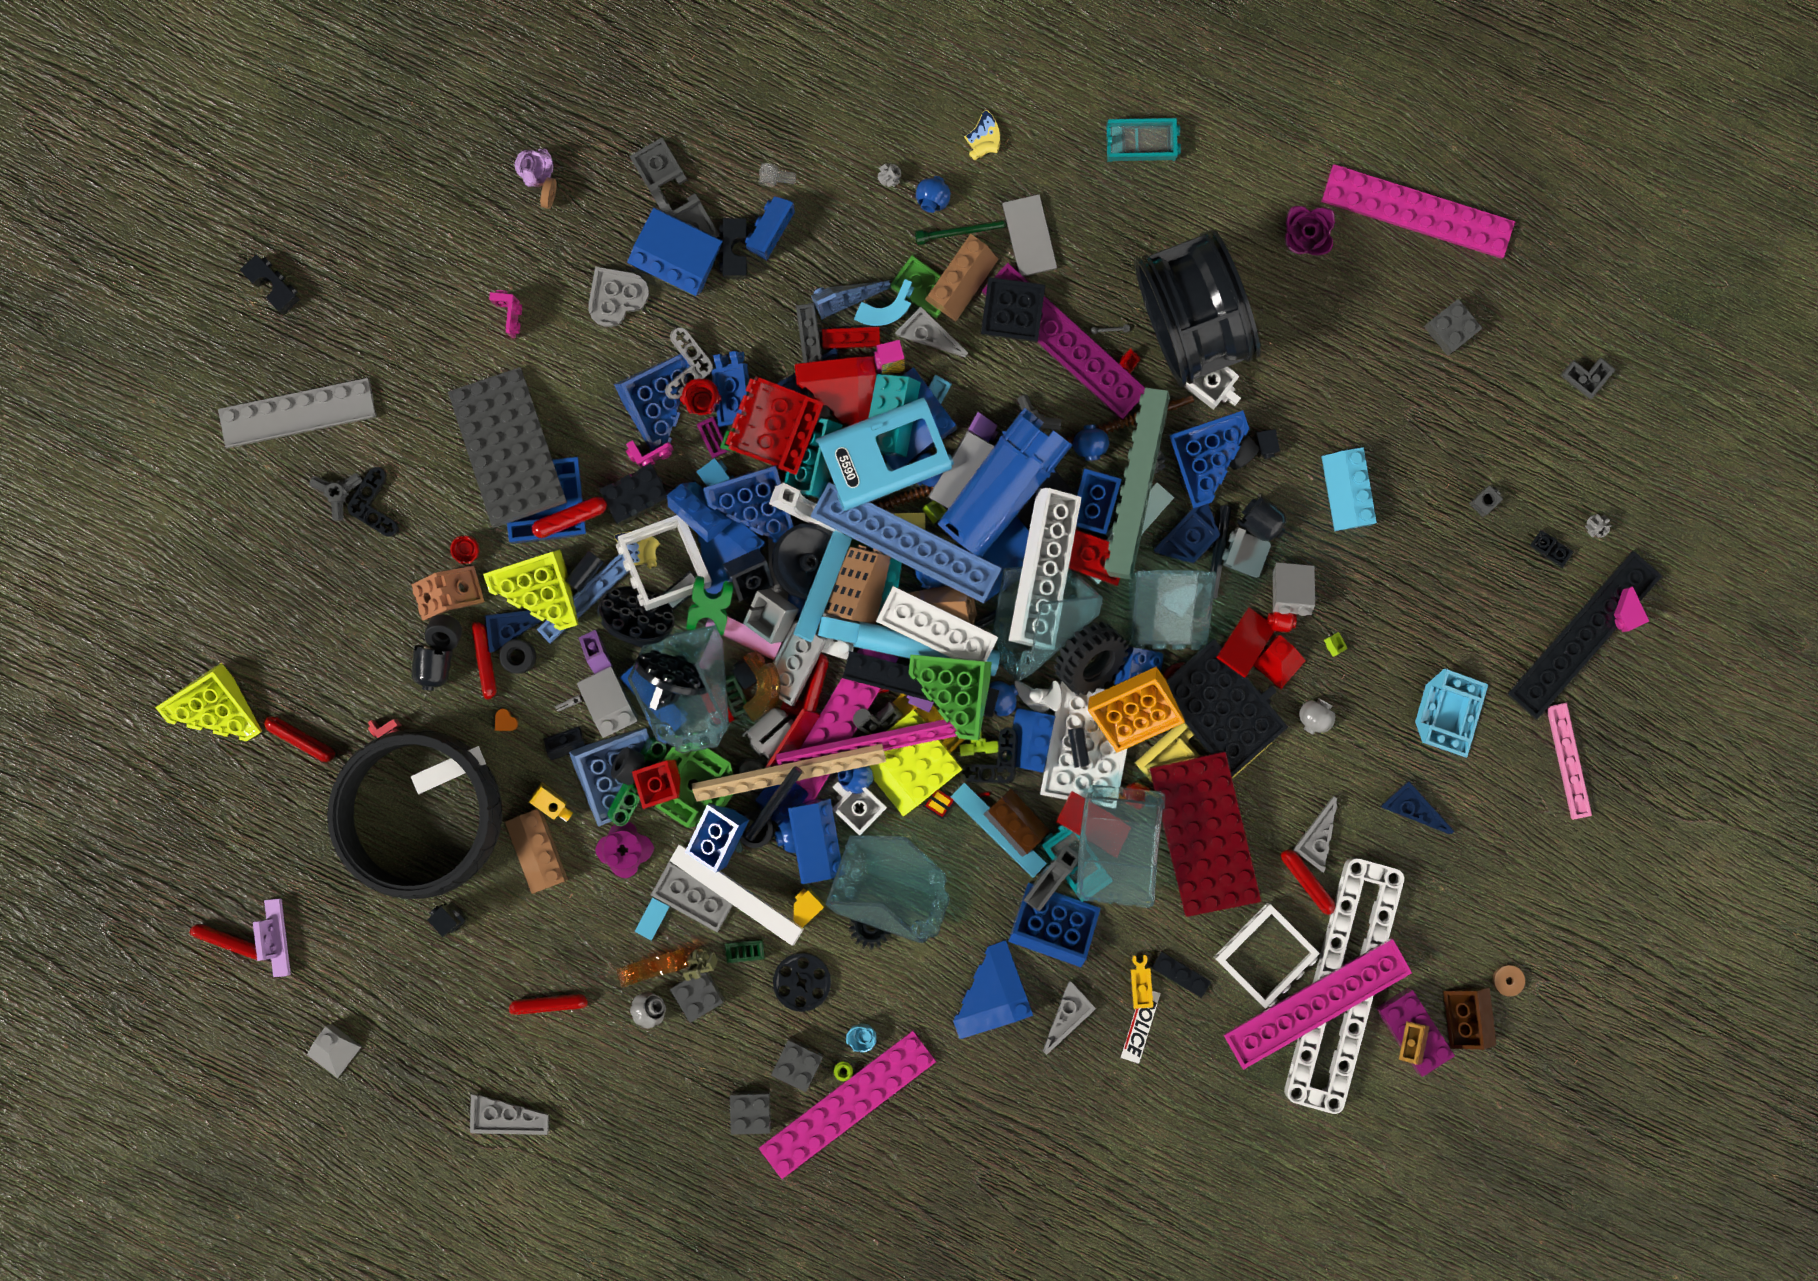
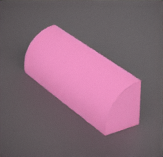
[706,616,783,660]

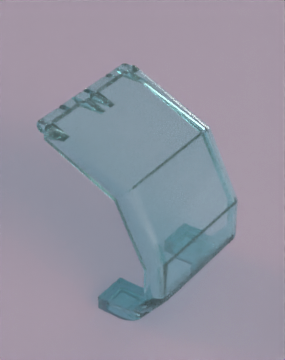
[1077,785,1165,908]

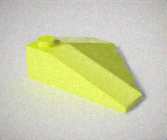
[483,549,579,630]
[155,663,262,741]

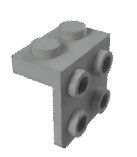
[1222,528,1271,578]

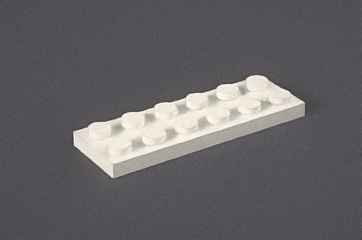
[876,586,998,661]

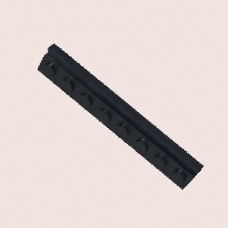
[842,651,999,717]

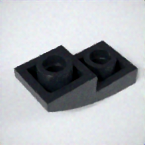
[1530,530,1574,569]

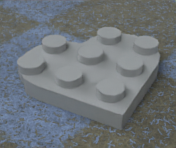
[589,267,649,327]

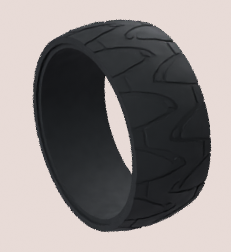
[327,729,502,899]

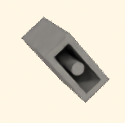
[1273,563,1315,616]

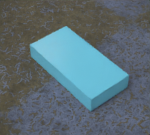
[635,897,670,941]

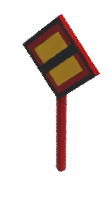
[923,788,990,820]

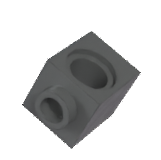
[1469,485,1503,517]

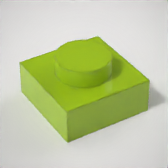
[922,500,947,524]
[1324,632,1348,657]

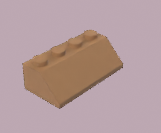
[925,234,999,322]
[505,809,568,894]

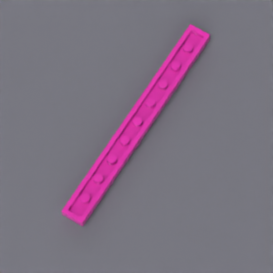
[776,720,957,765]

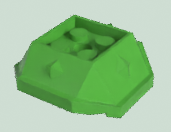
[655,742,734,828]

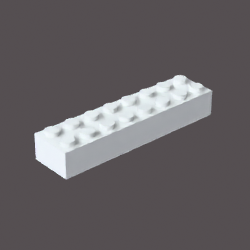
[1009,488,1081,649]

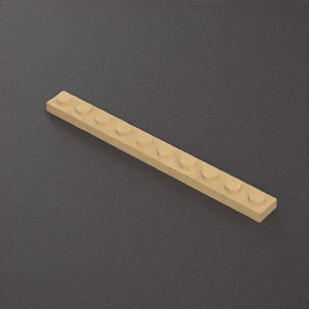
[692,744,886,802]

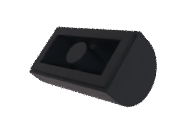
[565,551,604,593]
[1068,727,1090,768]

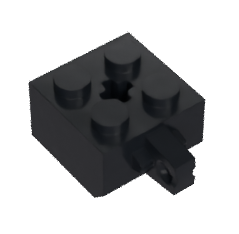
[723,548,775,602]

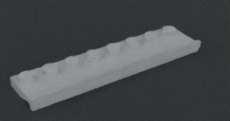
[218,378,377,449]

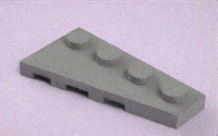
[470,1093,549,1135]

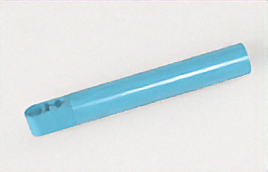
[818,617,1000,676]

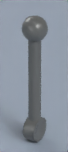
[1091,324,1130,334]

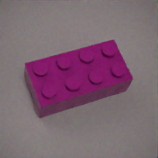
[1375,987,1455,1077]

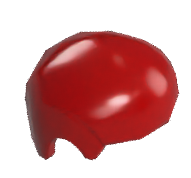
[450,535,480,564]

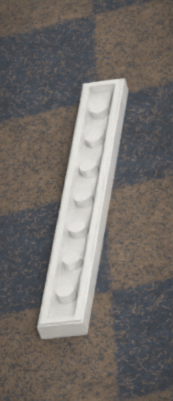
[670,844,804,946]

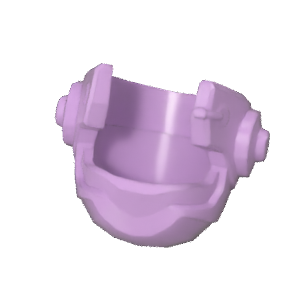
[515,148,553,187]

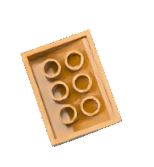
[1088,666,1185,753]

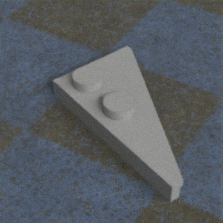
[895,307,968,358]
[1293,796,1337,873]
[1043,981,1096,1055]

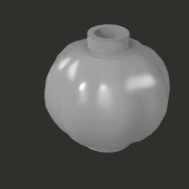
[1299,698,1335,735]
[630,991,666,1029]

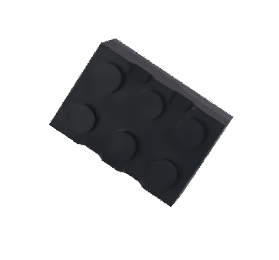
[599,463,668,526]

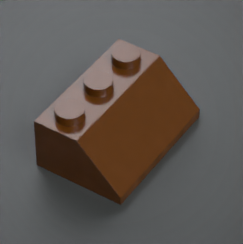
[983,789,1050,857]
[1444,987,1497,1050]

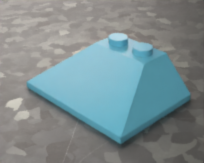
[1415,669,1488,758]

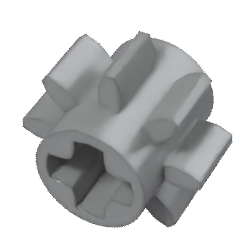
[878,163,901,187]
[1585,514,1611,538]

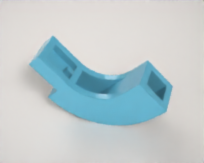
[854,279,914,326]

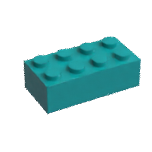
[868,374,921,457]
[784,418,842,499]

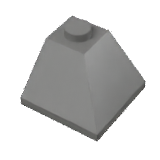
[307,1023,362,1078]

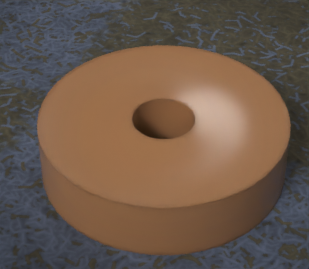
[540,177,557,209]
[1492,965,1525,996]

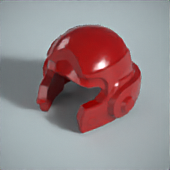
[680,379,722,415]

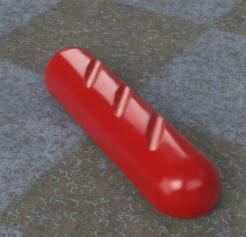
[532,496,607,538]
[471,622,497,700]
[800,653,829,712]
[264,716,335,762]
[1281,849,1336,915]
[189,924,262,961]
[509,994,588,1015]

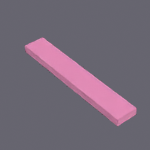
[1547,703,1592,819]

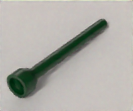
[915,221,1006,246]

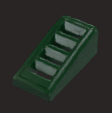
[717,674,751,717]
[725,939,765,963]

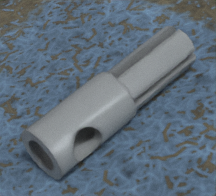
[555,695,582,712]

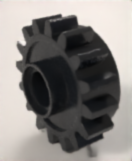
[848,906,891,950]

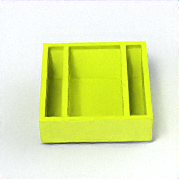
[870,709,963,816]

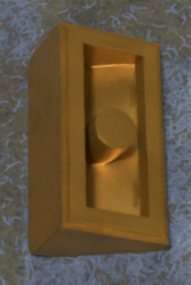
[1399,1021,1429,1065]

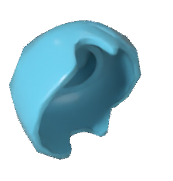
[846,1023,876,1052]

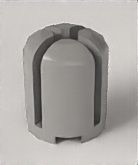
[742,708,794,763]

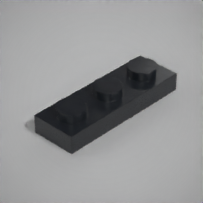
[1151,951,1211,998]

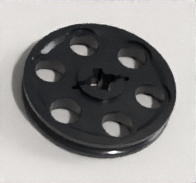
[773,953,831,1012]

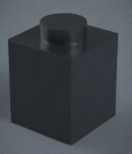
[1254,429,1280,459]
[731,659,761,690]

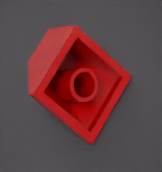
[1253,635,1306,689]
[632,760,681,809]

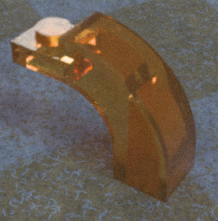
[743,652,781,722]
[616,948,688,988]

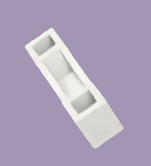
[769,483,841,533]

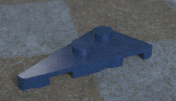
[485,611,541,653]
[1380,781,1454,834]

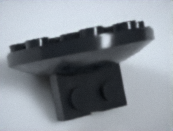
[598,586,675,649]
[635,650,711,710]

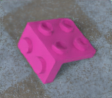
[489,290,522,338]
[626,440,674,468]

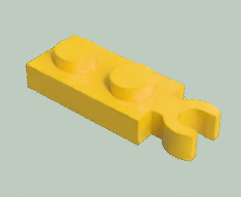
[1130,954,1153,1009]

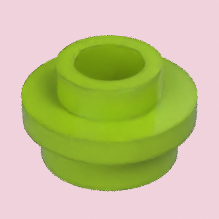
[834,1061,853,1081]

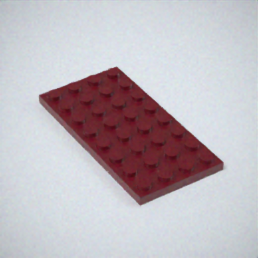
[1149,751,1262,917]

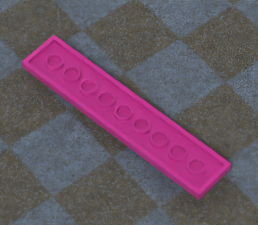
[1321,164,1515,259]
[773,648,898,816]
[1223,938,1412,1070]
[759,1030,936,1179]

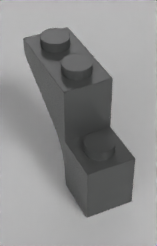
[1023,845,1082,911]

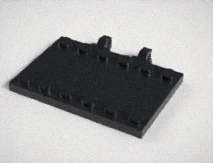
[1166,639,1288,777]

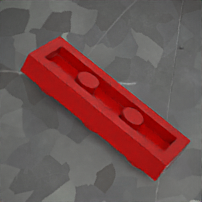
[822,327,880,350]

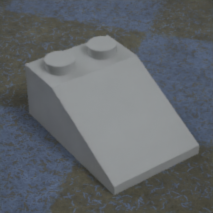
[577,666,638,738]

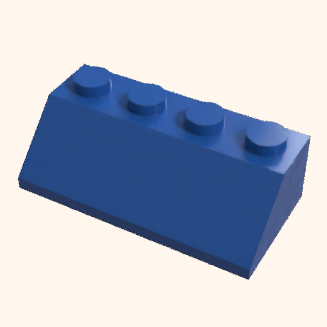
[788,799,844,884]

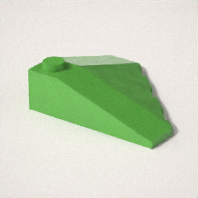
[909,654,992,740]

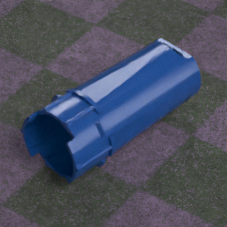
[937,407,1072,558]

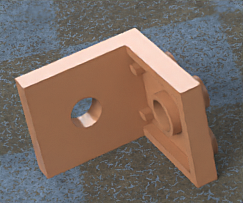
[412,566,485,621]

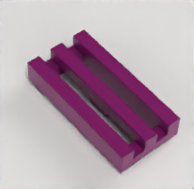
[696,416,730,459]

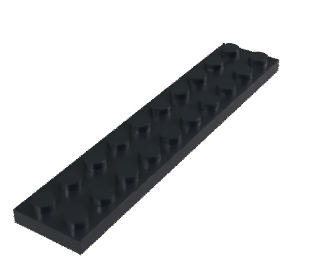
[1507,551,1662,720]

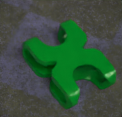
[686,576,733,636]

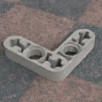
[665,328,713,399]

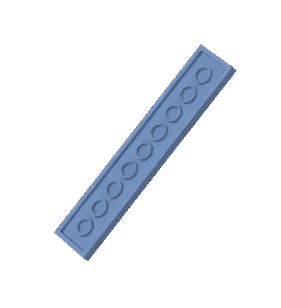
[811,483,1002,603]

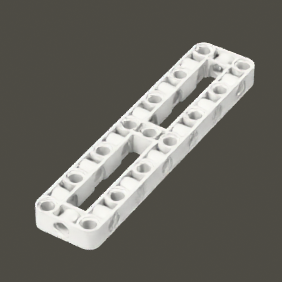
[1284,858,1404,1114]

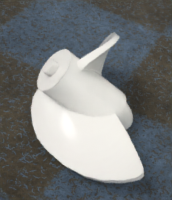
[1014,680,1063,712]

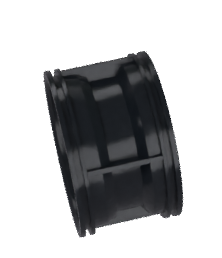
[1134,229,1261,387]

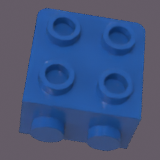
[1114,647,1163,685]

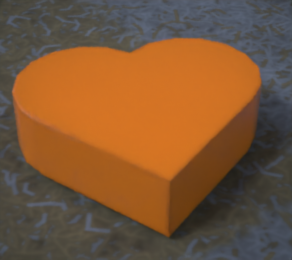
[495,709,518,731]

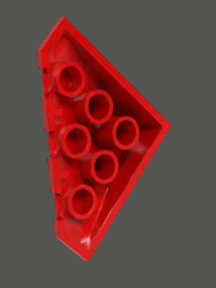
[794,356,876,426]

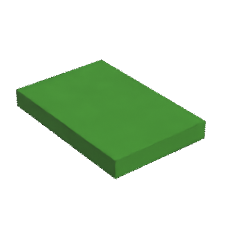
[890,255,941,319]

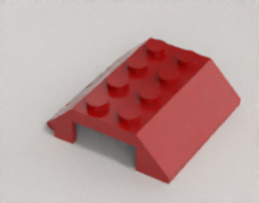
[725,376,824,475]

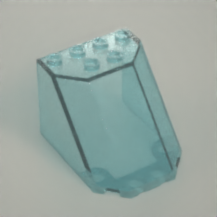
[992,566,1103,681]
[1129,570,1216,650]
[628,625,729,753]
[825,836,949,943]

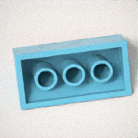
[1321,447,1377,531]

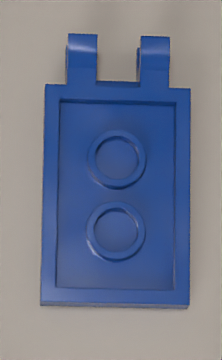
[712,351,749,427]

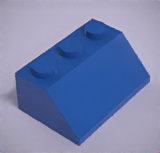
[745,196,795,261]
[1076,469,1122,536]
[667,482,734,543]
[1005,708,1055,773]
[685,804,749,873]

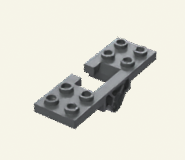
[629,138,720,238]

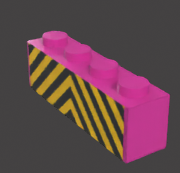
[874,340,905,375]

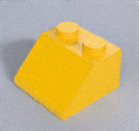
[793,888,826,928]

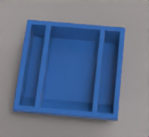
[507,457,586,544]

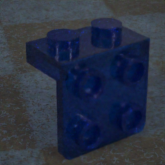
[755,782,808,825]

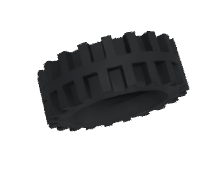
[1054,621,1129,695]

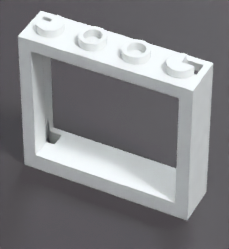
[616,515,712,611]
[1214,903,1320,1009]

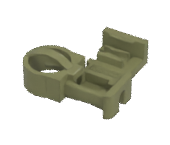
[682,947,718,981]

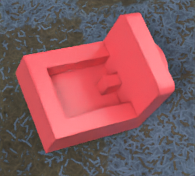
[368,719,402,738]

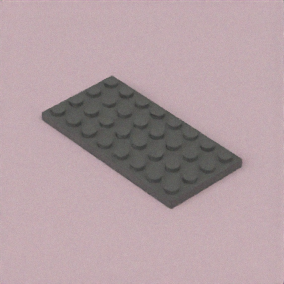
[448,367,567,528]

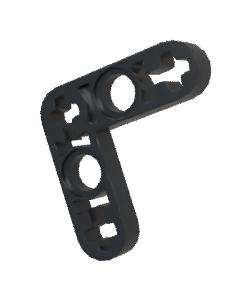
[348,467,399,537]
[959,727,1018,784]

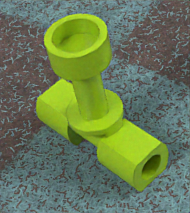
[959,717,998,756]

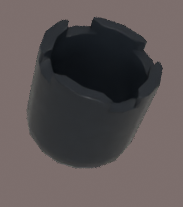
[1237,493,1286,541]
[411,645,453,691]

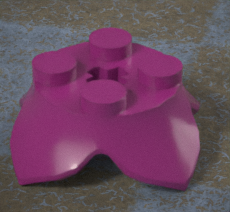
[1284,206,1335,256]
[595,821,654,879]

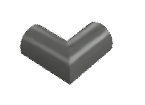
[1560,358,1616,400]
[853,701,903,735]

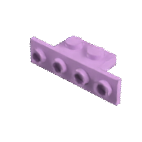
[253,898,291,977]

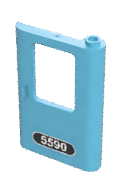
[816,398,954,511]

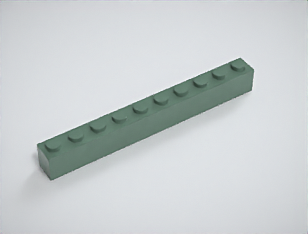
[1105,388,1170,580]

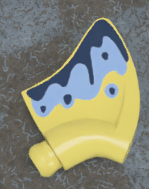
[964,110,1000,160]
[614,532,660,569]

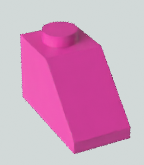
[1614,586,1649,632]

